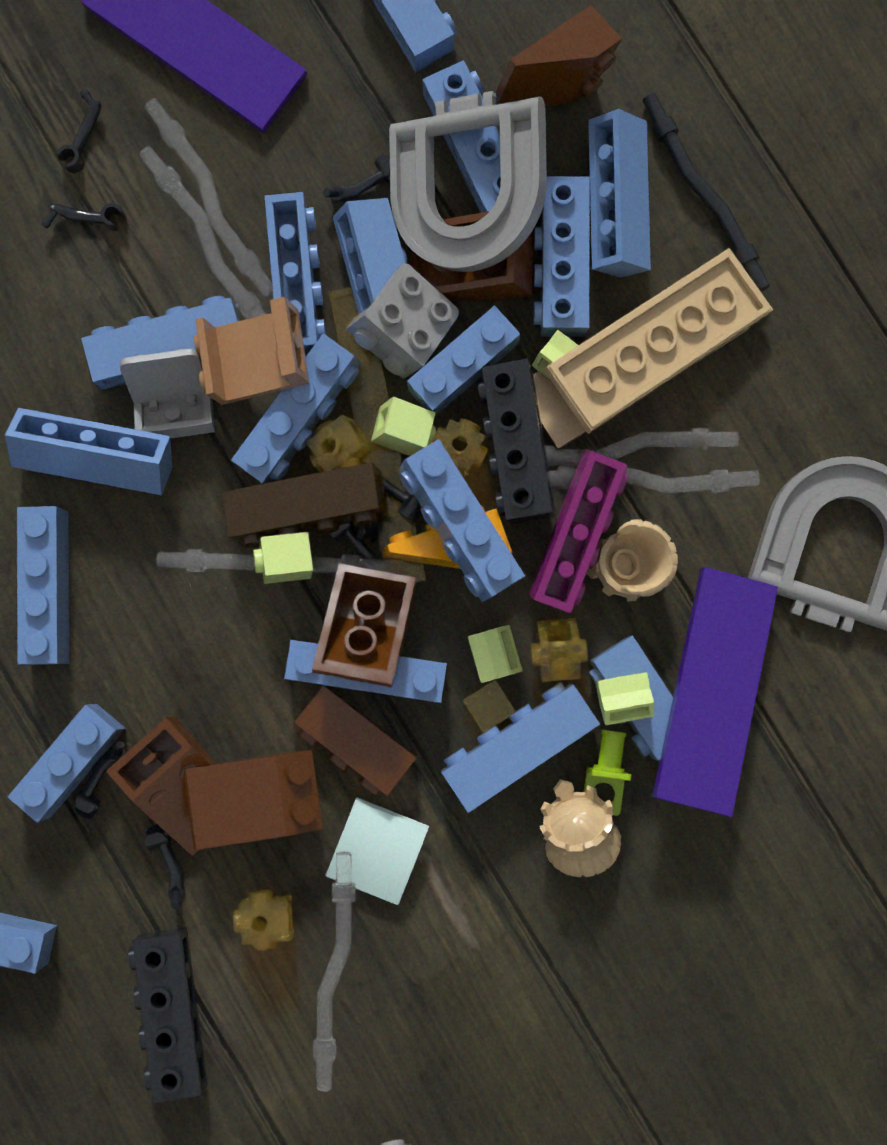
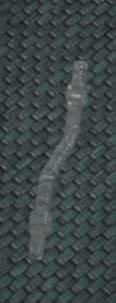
[144,98,273,297]
[139,146,266,318]
[545,428,739,469]
[549,465,760,494]
[156,549,390,573]
[313,851,356,1092]

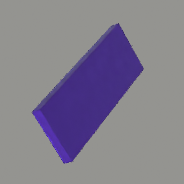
[81,0,307,134]
[652,567,778,817]

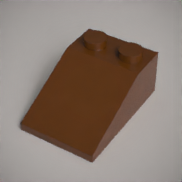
[495,5,622,106]
[410,211,533,301]
[312,563,416,687]
[183,750,323,850]

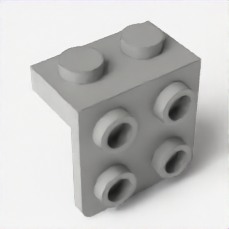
[346,263,459,379]
[120,349,215,438]

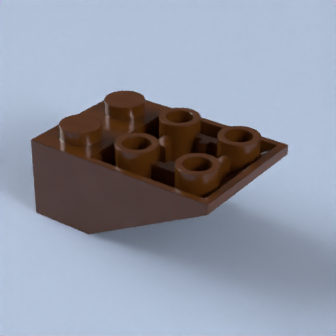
[106,716,217,856]

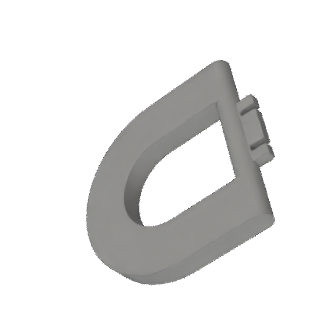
[389,91,547,272]
[748,457,887,633]

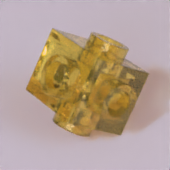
[306,414,376,472]
[431,418,489,477]
[530,618,588,682]
[233,890,294,950]

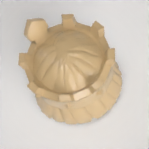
[586,519,678,602]
[539,779,621,877]

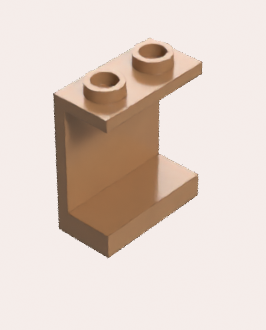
[194,296,310,405]

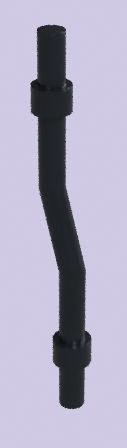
[642,93,770,292]

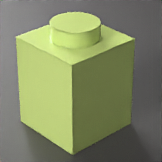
[371,397,436,456]
[253,532,313,584]

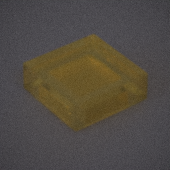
[463,680,516,733]

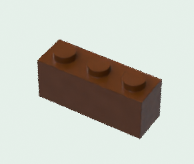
[294,685,417,796]

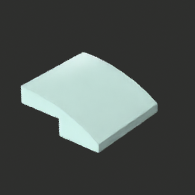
[326,797,429,905]

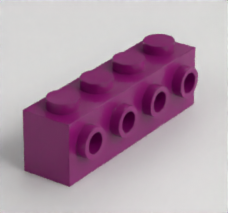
[529,450,628,613]

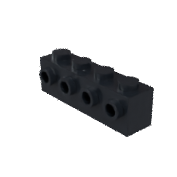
[477,358,557,524]
[128,927,208,1103]

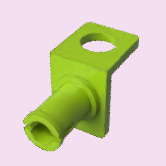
[584,730,631,816]

